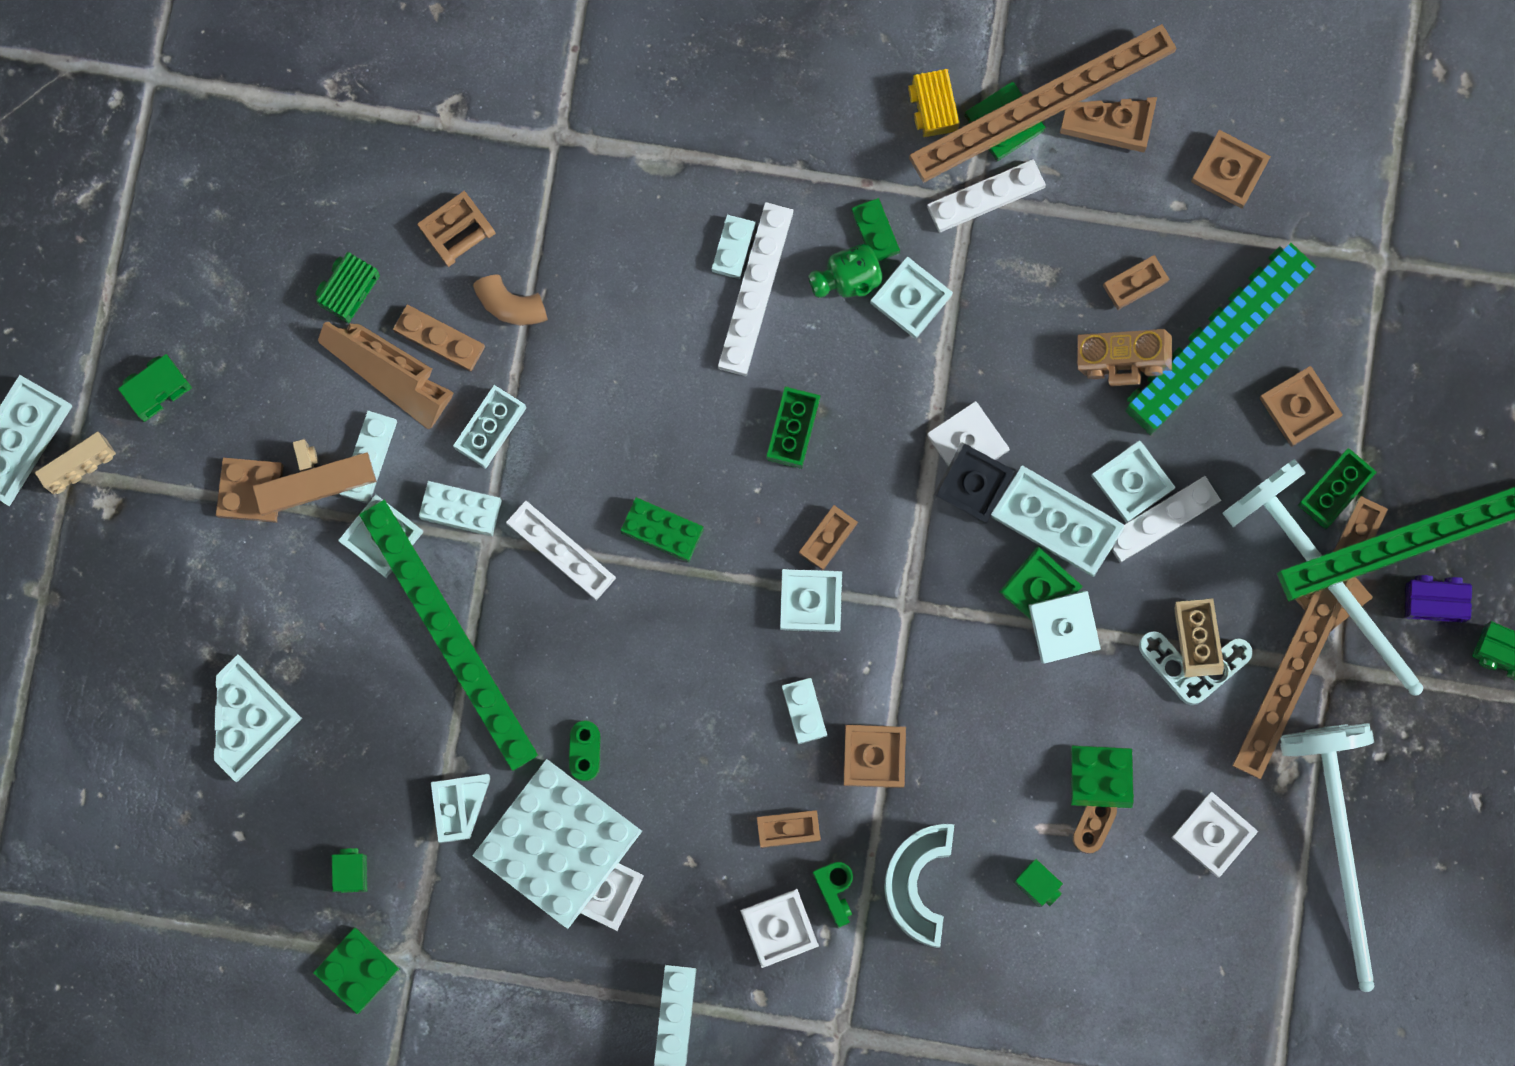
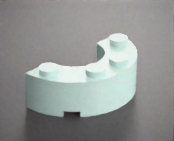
[884,824,954,948]

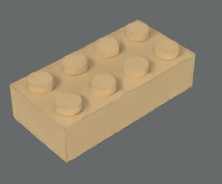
[35,432,116,494]
[1175,599,1224,677]

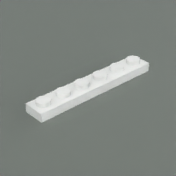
[718,202,793,376]

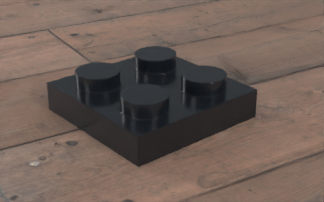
[934,442,1015,523]

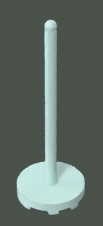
[1222,459,1423,696]
[1280,723,1374,992]

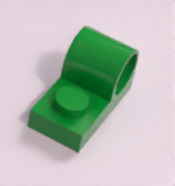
[812,862,853,929]

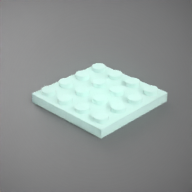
[472,759,642,929]

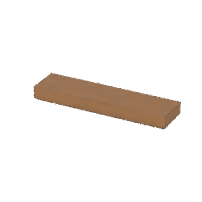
[253,452,377,516]

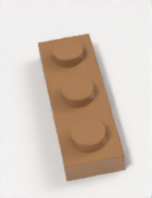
[393,305,485,372]

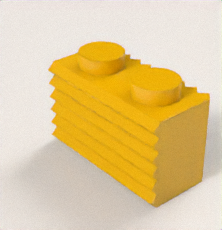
[908,69,959,137]

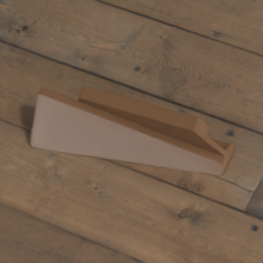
[318,322,454,429]

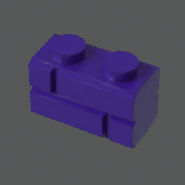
[1404,575,1472,623]

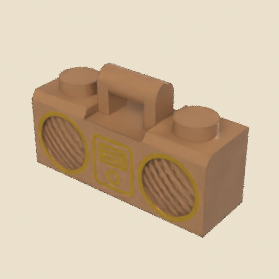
[1078,329,1172,386]

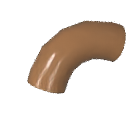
[473,275,548,326]

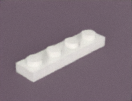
[927,159,1046,233]
[1111,476,1221,563]
[506,501,616,601]

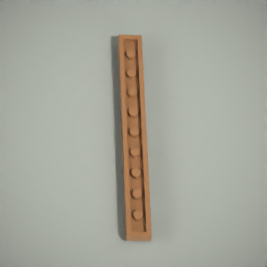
[909,24,1177,183]
[1232,496,1388,779]

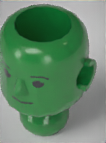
[808,244,882,298]

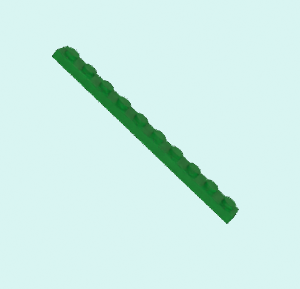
[1277,487,1515,602]
[359,499,539,771]

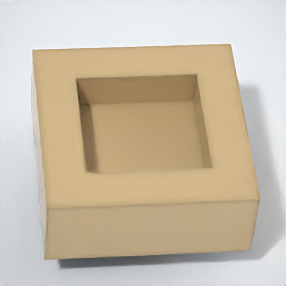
[293,439,318,472]

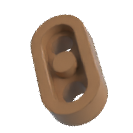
[1073,806,1117,854]

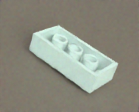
[453,385,526,469]
[419,481,502,537]

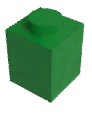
[332,848,367,893]
[1013,859,1063,907]

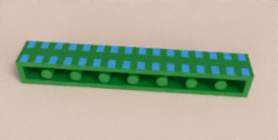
[1125,243,1317,436]

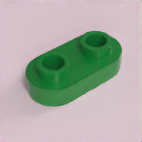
[569,721,601,782]

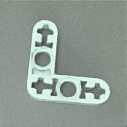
[1139,632,1252,705]

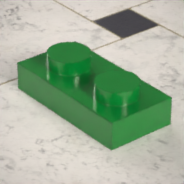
[851,198,900,261]

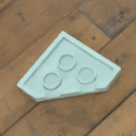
[214,655,302,782]

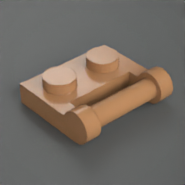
[417,190,496,267]

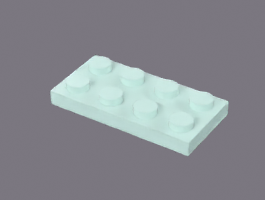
[0,375,72,506]
[991,466,1125,577]

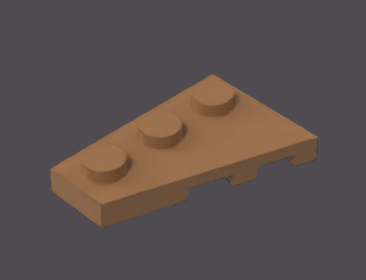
[1060,97,1157,153]

